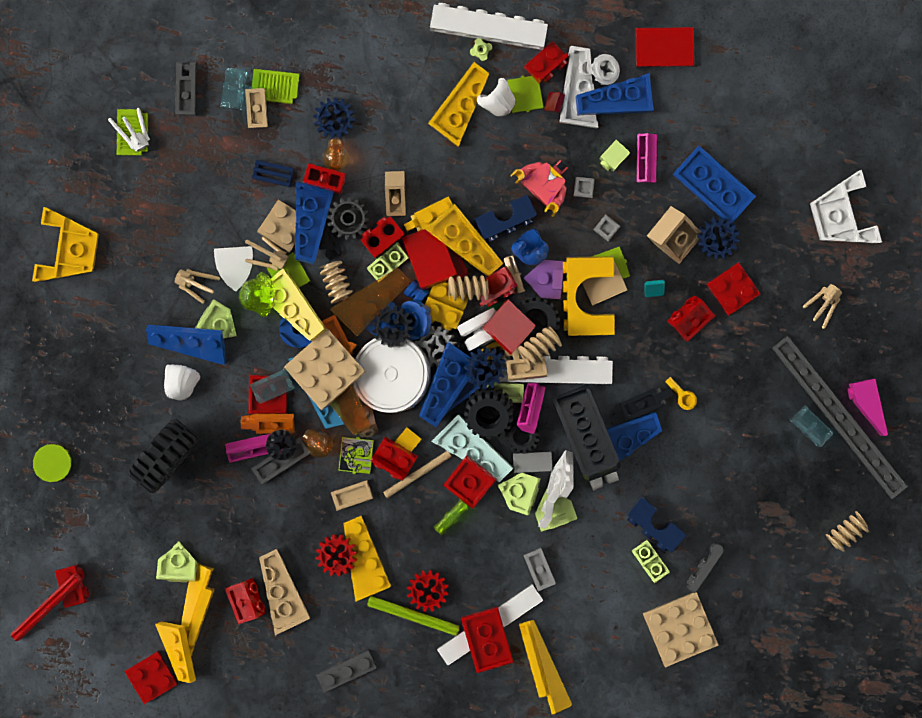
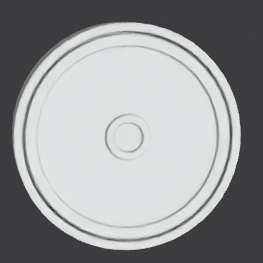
[353,335,431,413]

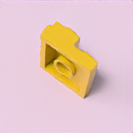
[424,281,469,331]

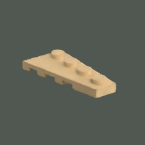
[259,549,310,635]

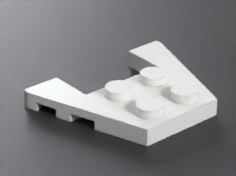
[810,170,882,243]
[538,450,574,529]

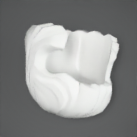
[477,78,515,117]
[164,364,201,401]

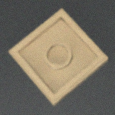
[582,255,627,306]

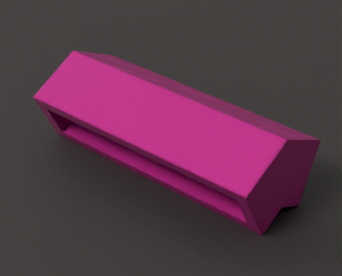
[637,133,657,183]
[517,382,546,434]
[225,434,275,463]

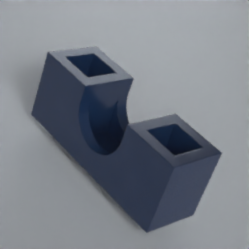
[475,195,537,242]
[626,497,686,553]

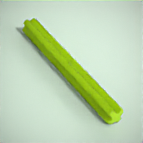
[367,596,460,636]

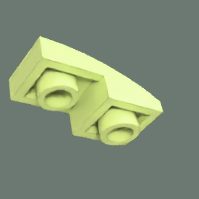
[367,243,409,283]
[632,540,670,584]

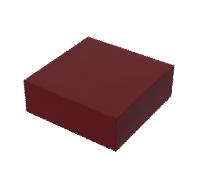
[544,92,565,113]

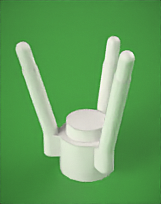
[108,108,150,152]

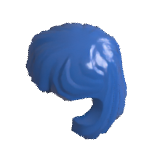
[511,228,549,265]

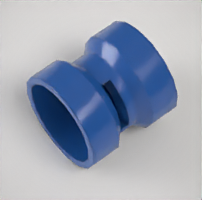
[403,279,430,302]

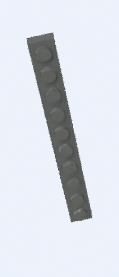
[772,336,907,499]

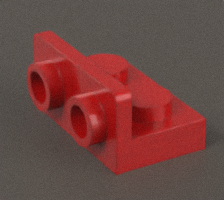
[524,41,569,84]
[479,266,518,307]
[667,295,715,342]
[370,436,418,481]
[55,564,90,608]
[225,578,266,624]

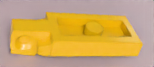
[404,196,453,232]

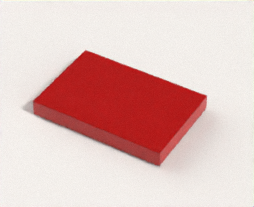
[636,27,694,67]
[402,229,457,290]
[461,606,514,673]

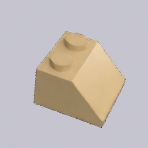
[647,207,702,264]

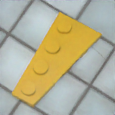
[428,62,489,147]
[425,204,503,276]
[344,515,391,602]

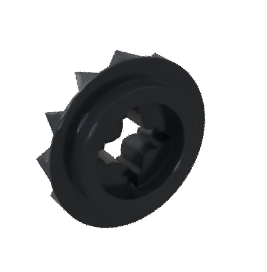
[266,430,297,460]

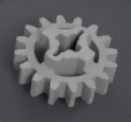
[415,326,457,367]

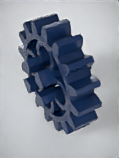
[313,97,355,140]
[697,217,740,259]
[464,346,507,389]

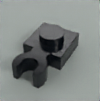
[319,224,341,260]

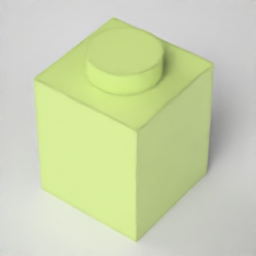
[599,140,630,171]

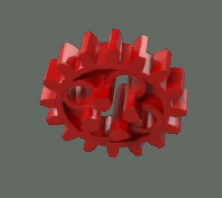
[315,534,358,577]
[407,569,448,612]

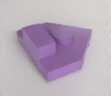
[524,260,563,300]

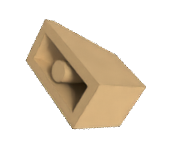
[385,171,406,216]

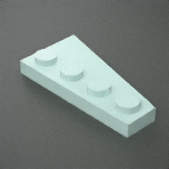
[431,414,513,482]

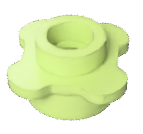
[470,38,492,61]

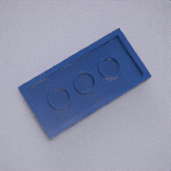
[672,145,756,225]

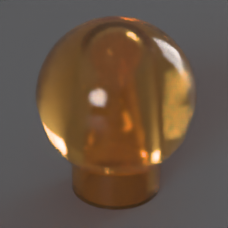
[322,139,349,171]
[302,429,333,458]

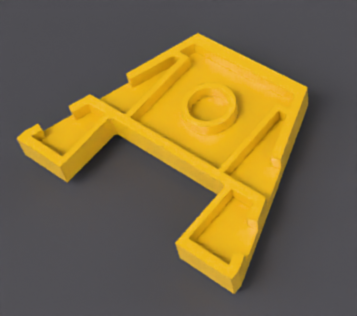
[32,207,99,282]

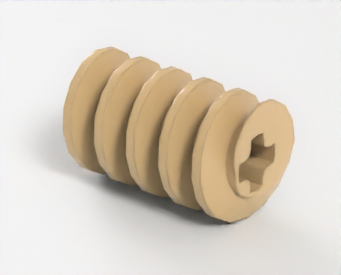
[319,261,353,304]
[448,276,488,301]
[518,326,562,365]
[826,511,869,552]

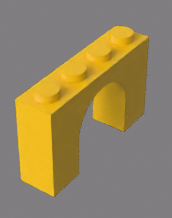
[563,256,615,336]

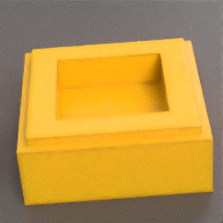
[395,427,421,452]

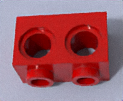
[361,216,405,259]

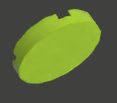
[33,444,72,482]

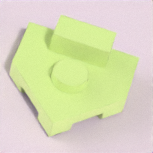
[196,299,237,338]
[498,473,540,515]
[535,489,577,532]
[156,542,197,582]

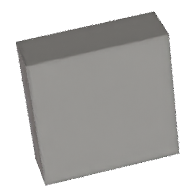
[573,177,595,198]
[593,214,620,241]

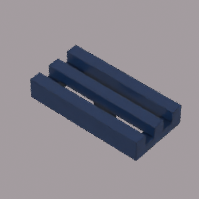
[252,160,294,187]

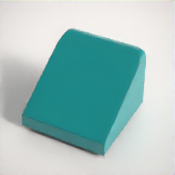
[644,280,665,297]

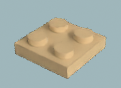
[257,200,296,253]

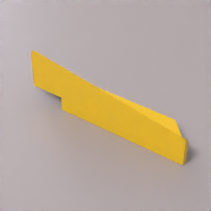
[181,563,215,656]
[519,620,572,714]

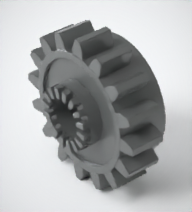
[327,197,369,240]

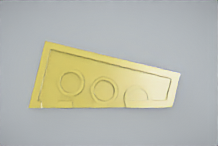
[255,269,327,341]

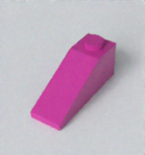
[848,379,888,436]

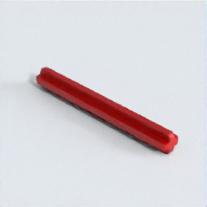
[11,573,82,641]

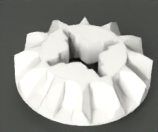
[591,54,620,85]

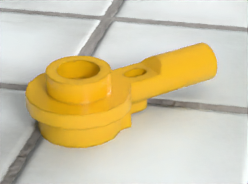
[665,377,697,410]

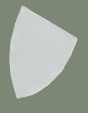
[214,246,253,291]

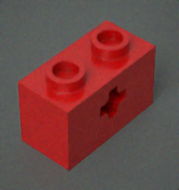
[303,163,347,194]

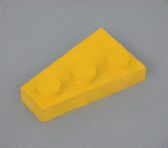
[155,621,196,683]

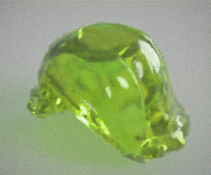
[239,272,275,317]

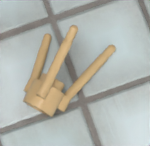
[245,236,289,271]
[175,269,220,304]
[803,284,842,329]

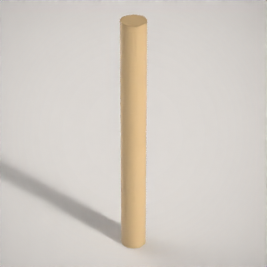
[383,451,452,499]

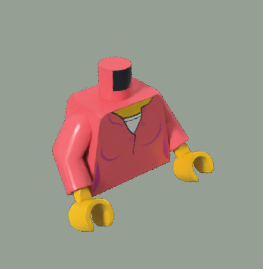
[510,160,568,217]

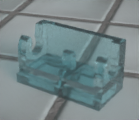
[220,68,247,110]
[250,369,295,404]
[790,405,833,447]

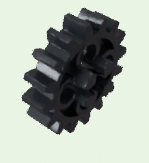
[372,305,415,348]

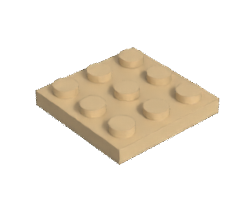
[284,329,366,411]
[643,592,719,667]

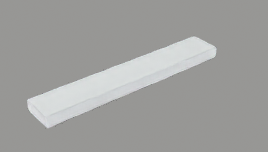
[437,584,543,665]

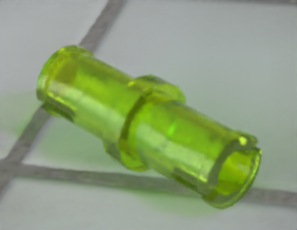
[434,499,469,535]

